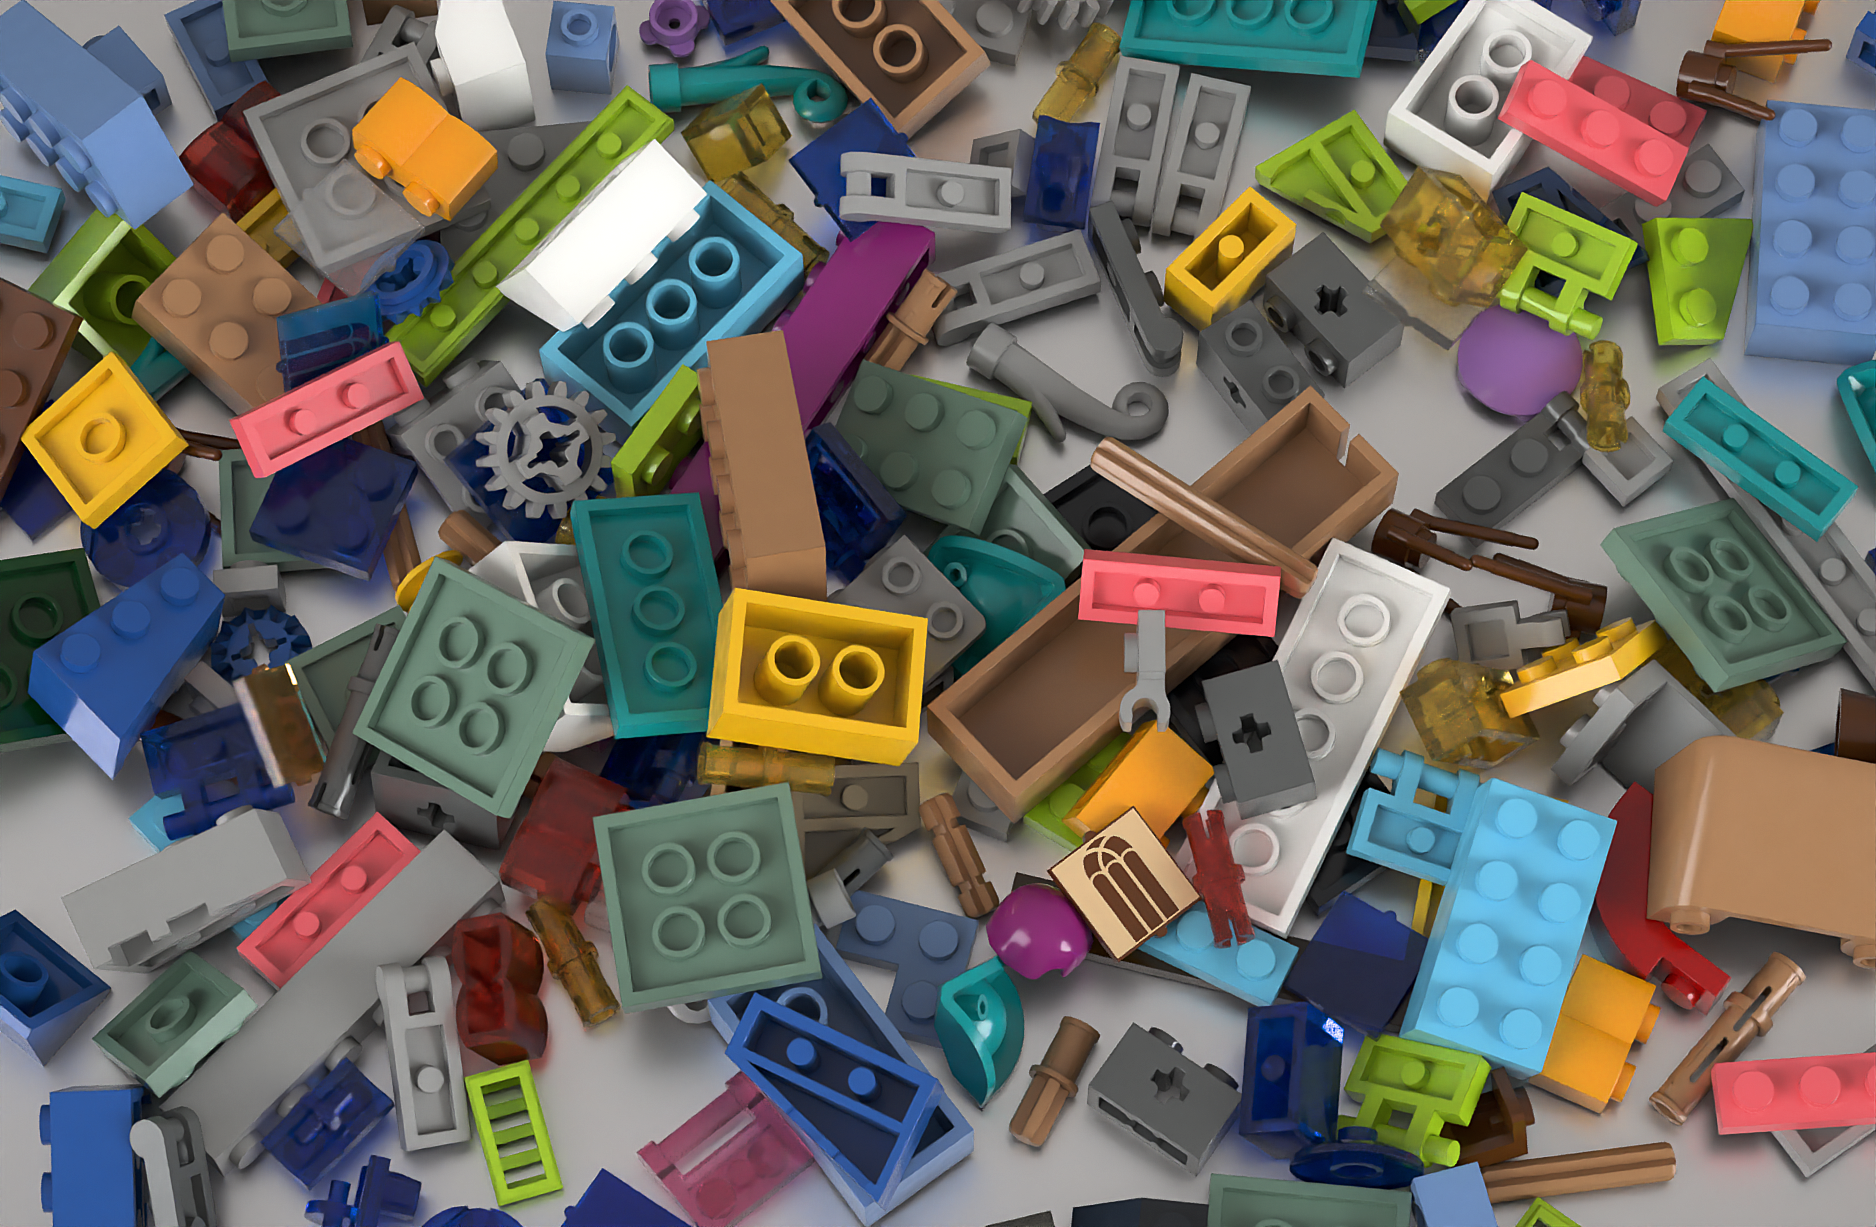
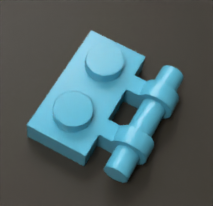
[1346,748,1484,886]

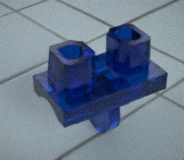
[1023,115,1100,233]
[260,1057,395,1191]
[304,1154,422,1227]

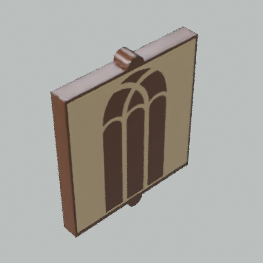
[1047,806,1203,964]

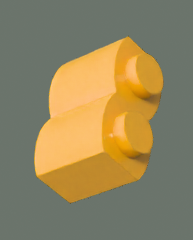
[352,77,498,221]
[1528,954,1661,1114]

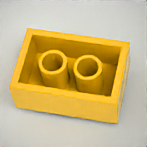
[707,588,928,766]

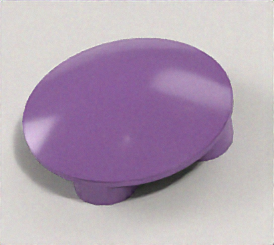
[1458,304,1583,422]

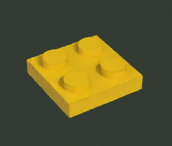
[21,351,189,530]
[1500,617,1669,718]

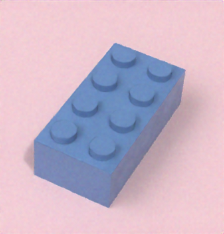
[0,0,194,229]
[1744,100,1876,366]
[707,923,974,1227]

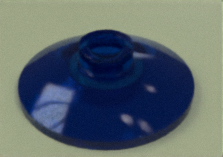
[1289,1126,1424,1190]

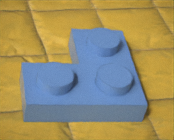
[164,0,273,122]
[835,890,979,1049]

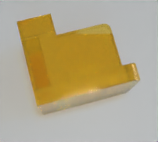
[681,83,792,183]

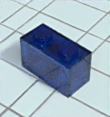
[1239,1002,1344,1159]

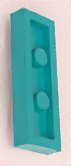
[1662,376,1859,542]

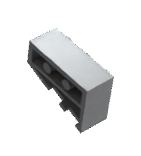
[61,805,312,973]

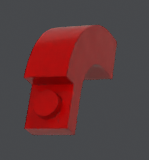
[1588,781,1731,1016]

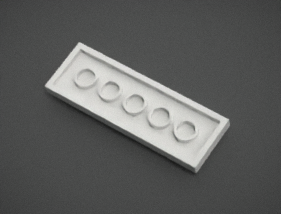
[1175,537,1451,939]

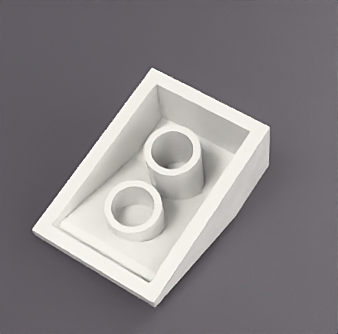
[430,0,536,132]
[1383,0,1593,207]

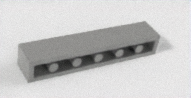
[159,829,505,1177]

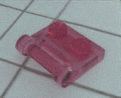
[636,1071,815,1227]

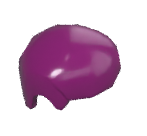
[986,883,1094,980]

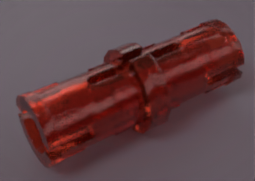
[1182,810,1256,949]

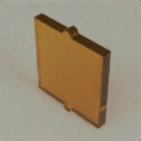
[232,663,326,789]

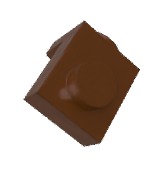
[1440,1066,1535,1169]

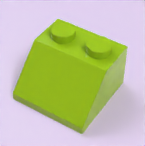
[28,208,177,368]

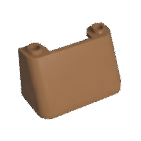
[1646,735,1876,969]

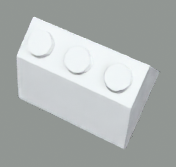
[496,139,707,332]
[468,541,614,752]

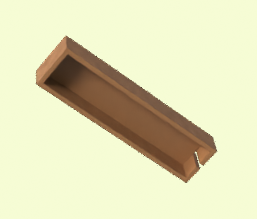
[927,385,1399,824]

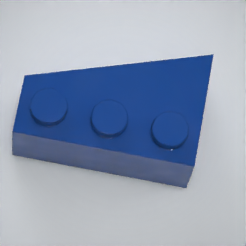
[28,552,225,780]
[725,992,944,1212]
[39,1084,152,1227]

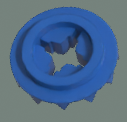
[360,240,455,325]
[210,605,312,705]

